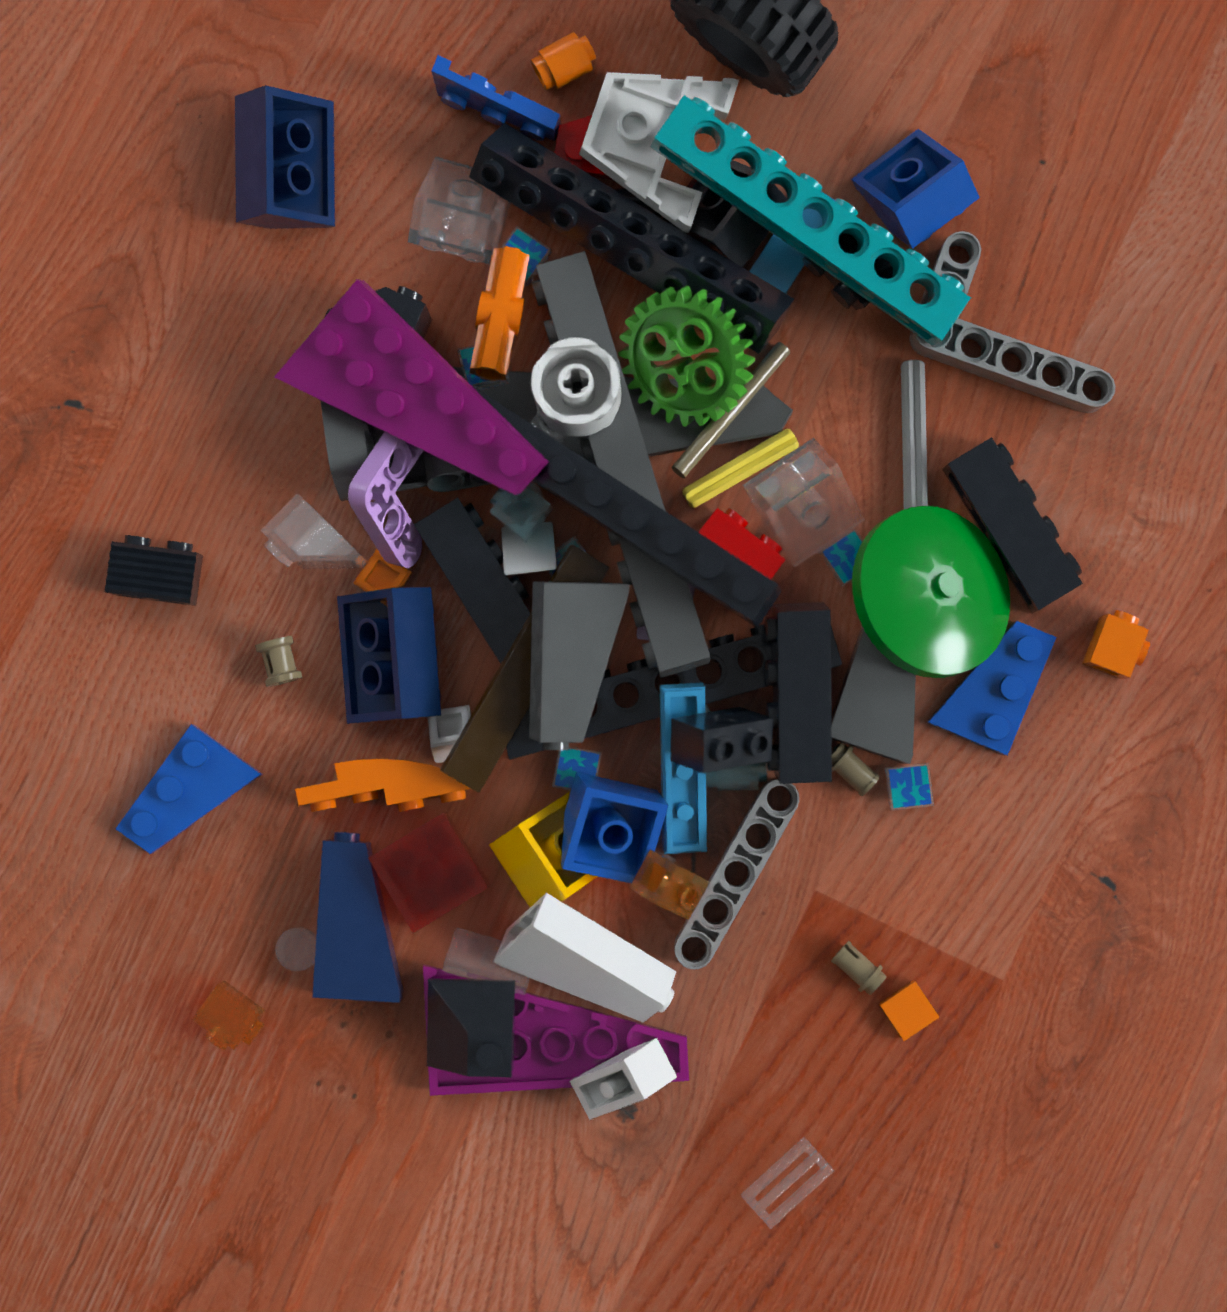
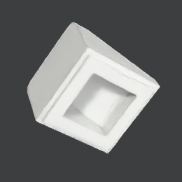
[428,705,471,763]

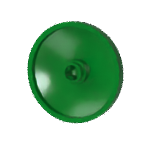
[852,506,1010,678]

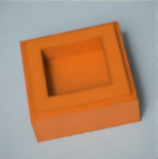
[353,549,413,606]
[879,980,939,1041]

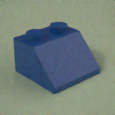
[851,129,980,249]
[561,772,669,886]

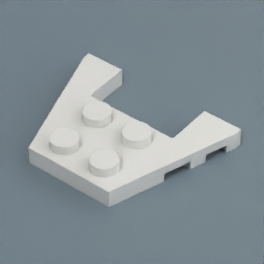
[579,72,739,233]

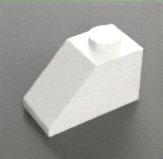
[570,1038,677,1120]

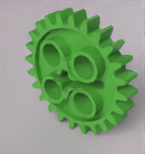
[618,286,755,427]

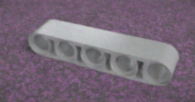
[674,779,799,970]

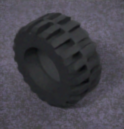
[670,0,838,97]

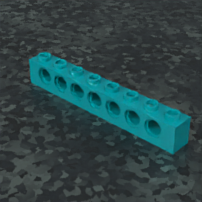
[650,95,971,346]

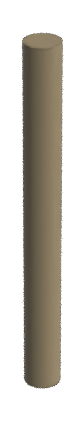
[671,342,791,478]

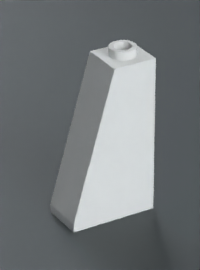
[494,893,676,1022]

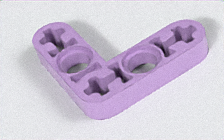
[348,432,423,568]

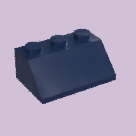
[235,85,335,229]
[337,587,441,724]

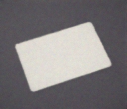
[501,522,557,575]

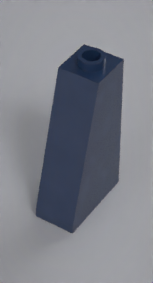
[312,832,404,1003]

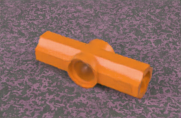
[470,246,530,381]

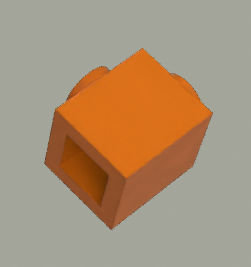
[1082,610,1150,679]

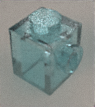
[489,486,553,543]

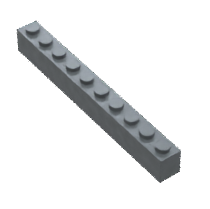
[531,251,710,678]

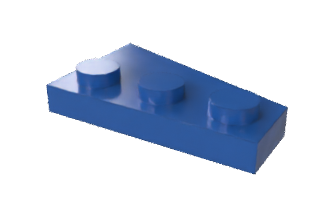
[431,55,561,141]
[926,621,1057,756]
[116,724,263,854]

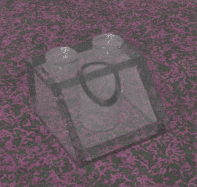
[408,157,510,265]
[743,437,865,567]
[260,493,368,569]

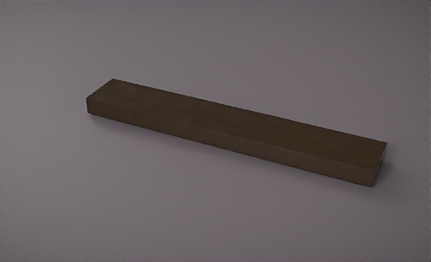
[440,545,610,793]

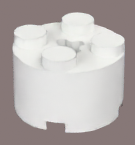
[531,338,621,437]

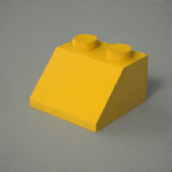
[489,792,598,907]

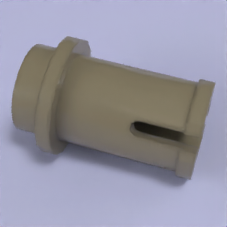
[832,742,880,796]
[831,941,887,995]

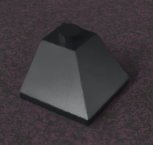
[427,978,516,1077]

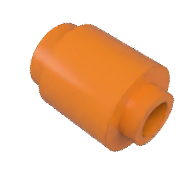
[530,32,596,90]

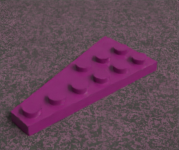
[274,279,548,495]
[423,964,689,1096]

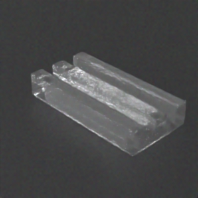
[741,1136,835,1229]

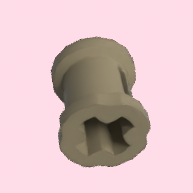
[255,636,303,687]

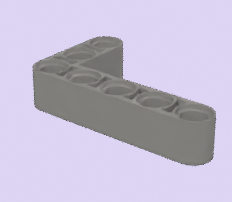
[909,231,1116,413]

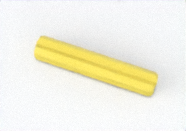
[682,429,799,508]

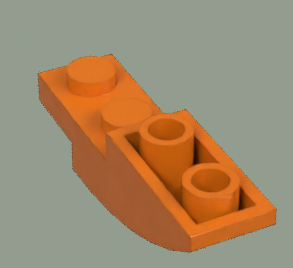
[295,759,471,812]

